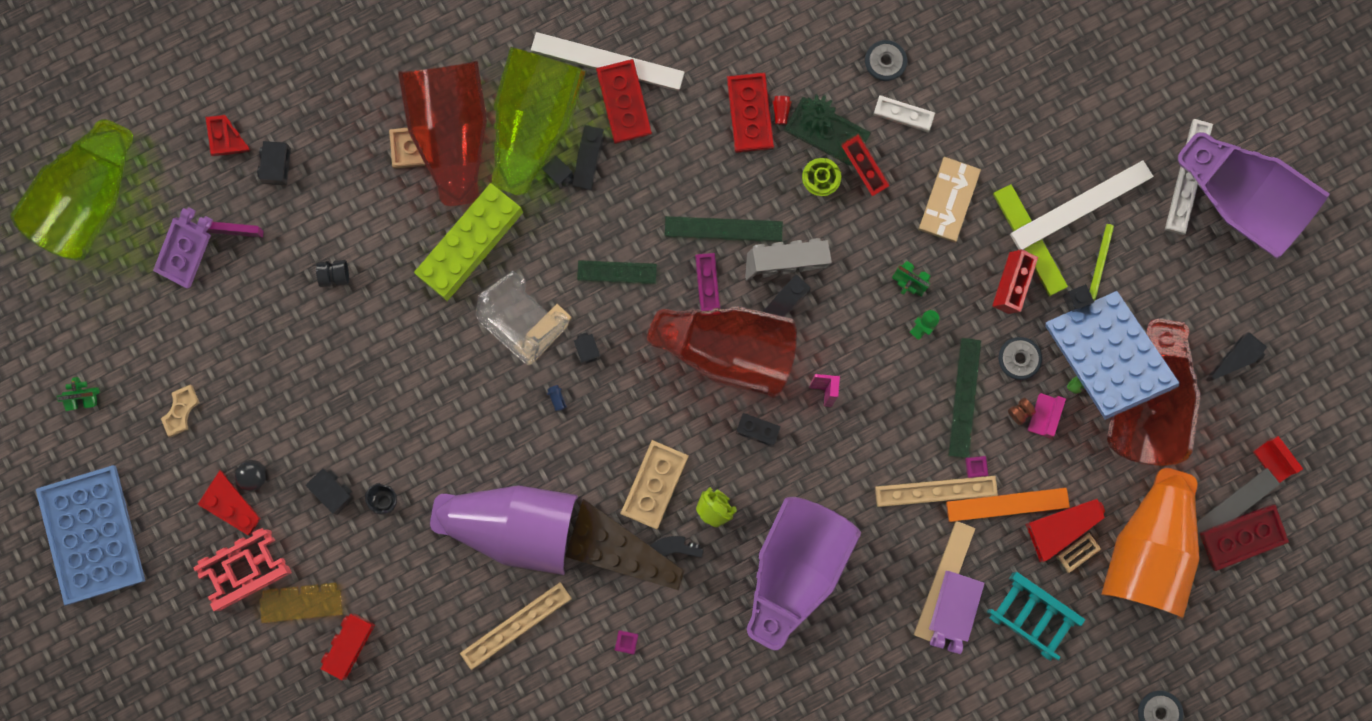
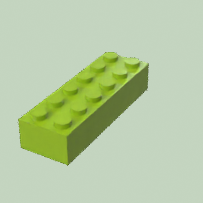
[414,183,523,301]

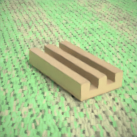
[1056,533,1101,573]

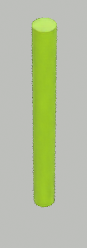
[1090,224,1114,301]

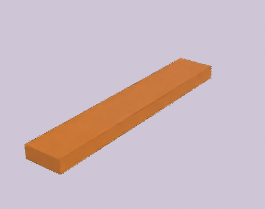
[946,488,1070,522]

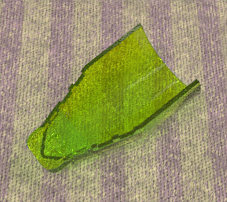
[492,47,587,195]
[10,119,133,261]

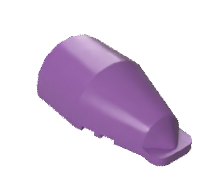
[1178,132,1330,259]
[430,485,578,575]
[747,497,861,650]

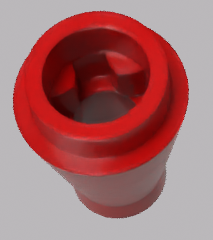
[772,96,792,125]

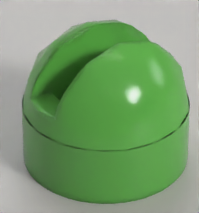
[1067,376,1084,394]

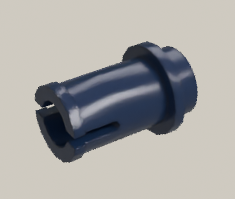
[547,385,567,412]

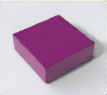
[965,456,989,478]
[615,630,639,654]

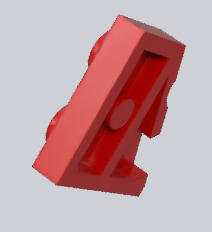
[205,115,250,156]

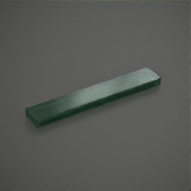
[664,216,783,242]
[948,338,981,458]

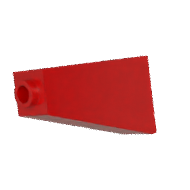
[1025,499,1105,562]

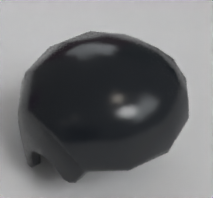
[235,459,266,492]
[365,483,397,515]

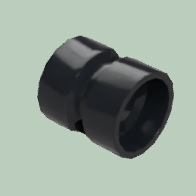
[316,260,349,288]

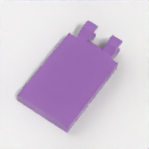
[153,207,213,288]
[929,571,984,654]

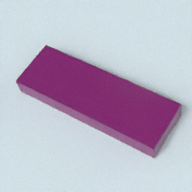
[206,222,264,238]
[695,253,720,314]

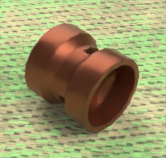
[1008,398,1036,425]

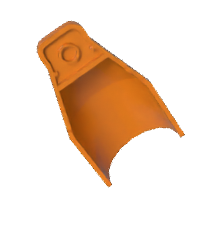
[1101,468,1199,620]

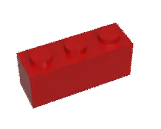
[842,133,889,196]
[992,249,1038,314]
[320,613,375,680]

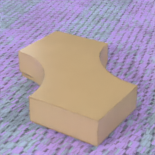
[161,385,199,437]

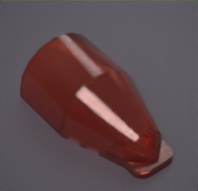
[398,61,487,206]
[647,306,797,398]
[1107,319,1201,466]

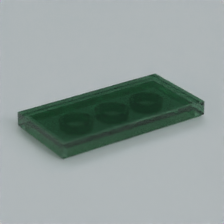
[784,97,871,167]

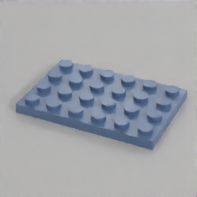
[1045,291,1179,419]
[36,465,145,605]

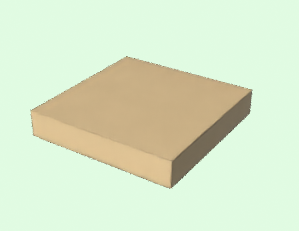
[389,126,432,169]

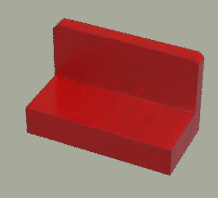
[1253,436,1303,483]

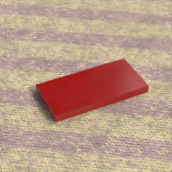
[596,59,652,144]
[727,73,774,153]

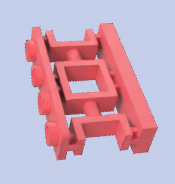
[193,528,292,611]

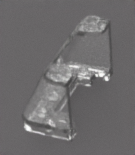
[476,271,569,365]

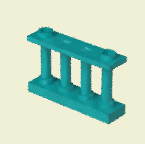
[987,572,1086,661]

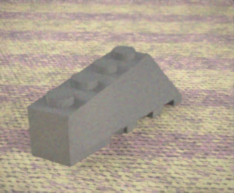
[745,238,832,281]

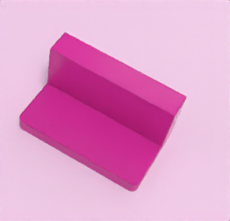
[1028,393,1066,438]

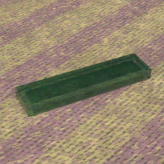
[577,260,657,284]

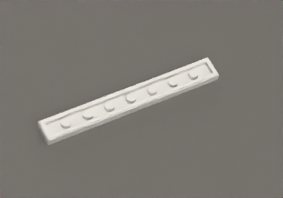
[531,32,684,91]
[1010,160,1154,250]

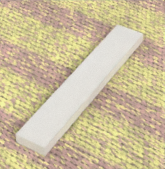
[1165,119,1213,235]

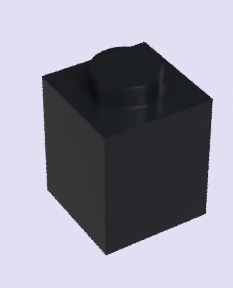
[542,155,574,189]
[1063,284,1094,312]
[573,333,601,365]

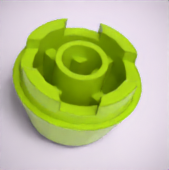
[802,158,841,196]
[696,487,737,527]

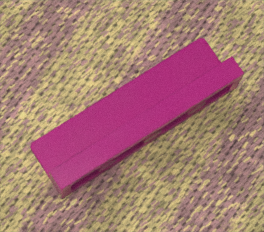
[809,374,840,407]

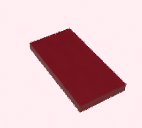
[1199,504,1289,571]

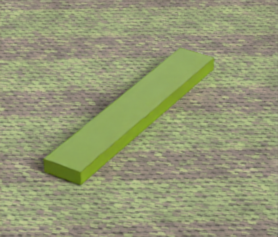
[993,184,1068,297]

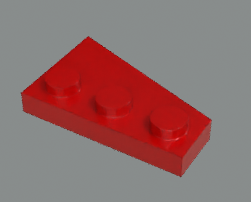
[198,470,261,536]

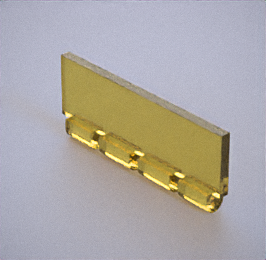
[259,582,343,623]

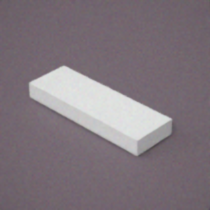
[873,96,935,133]

